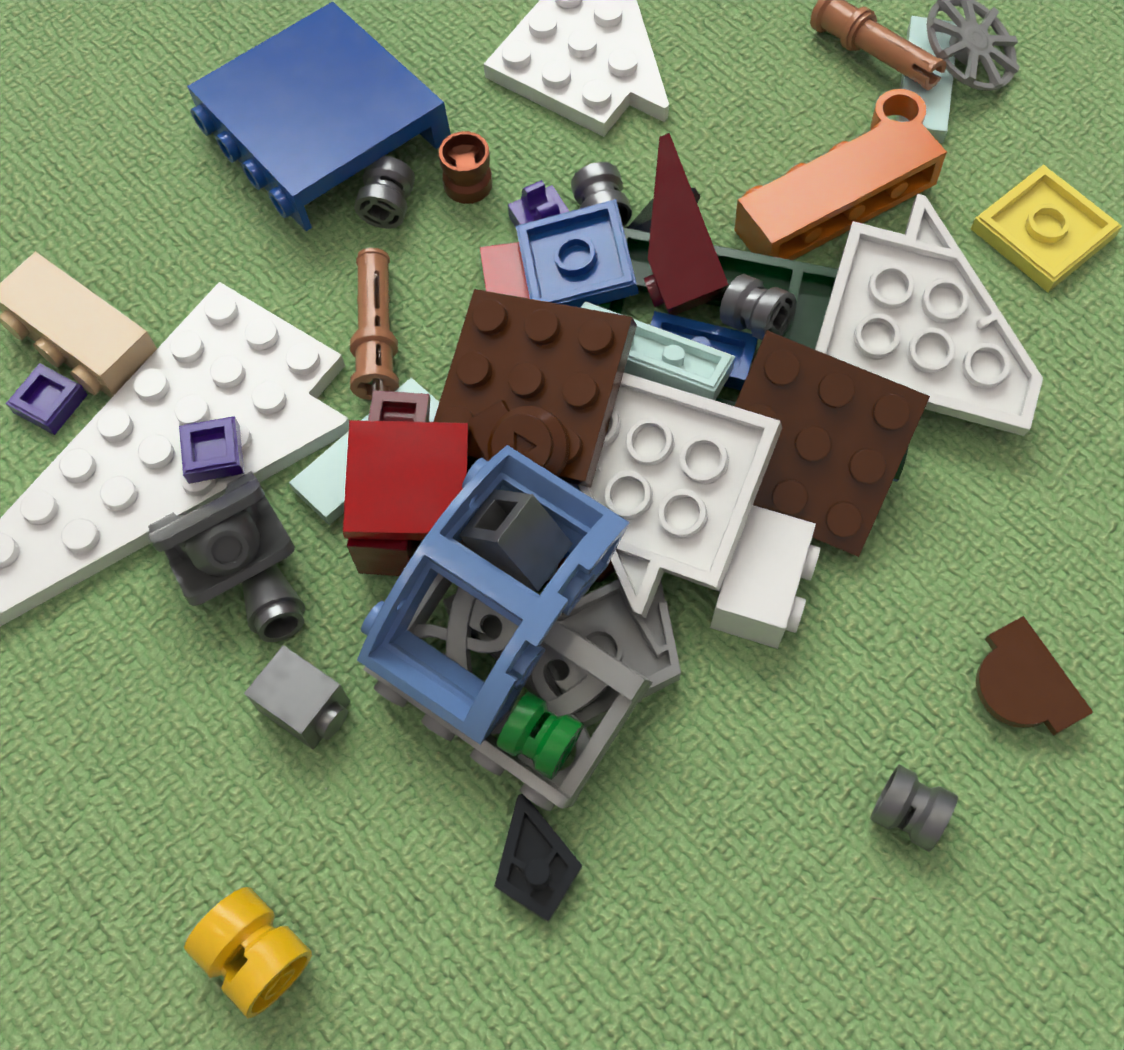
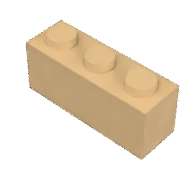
[0,251,157,398]

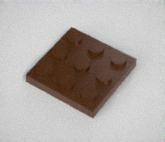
[433,289,637,488]
[734,330,930,557]

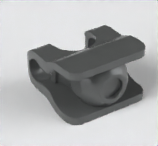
[148,471,295,606]

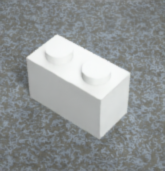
[710,505,821,649]

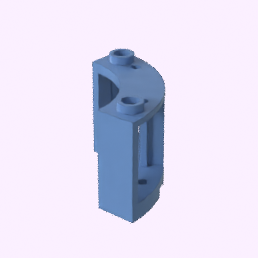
[357,445,630,745]

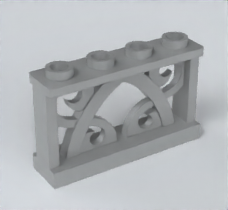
[363,573,653,811]

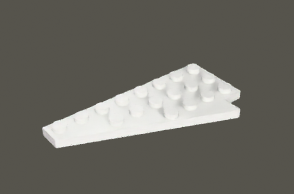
[0,282,349,627]

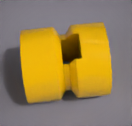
[184,887,312,1019]

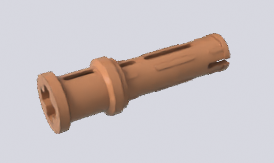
[810,0,946,90]
[350,248,399,400]

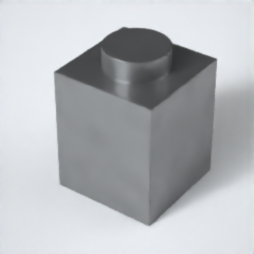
[459,489,573,591]
[244,645,350,750]

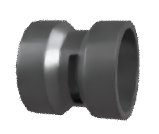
[354,156,415,229]
[571,162,632,227]
[720,274,796,340]
[870,764,958,852]

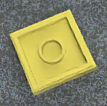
[971,164,1122,292]

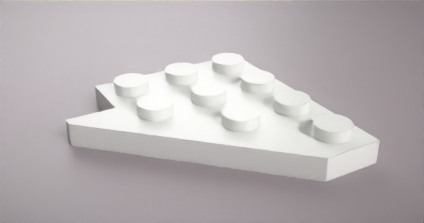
[484,0,669,137]
[815,194,1043,436]
[579,372,782,618]

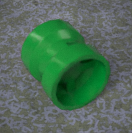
[497,692,584,780]

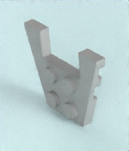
[443,579,681,728]

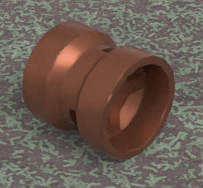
[439,131,492,204]

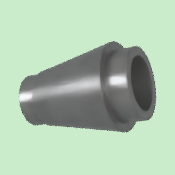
[242,564,305,642]

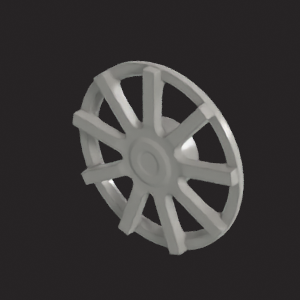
[926,0,1020,91]

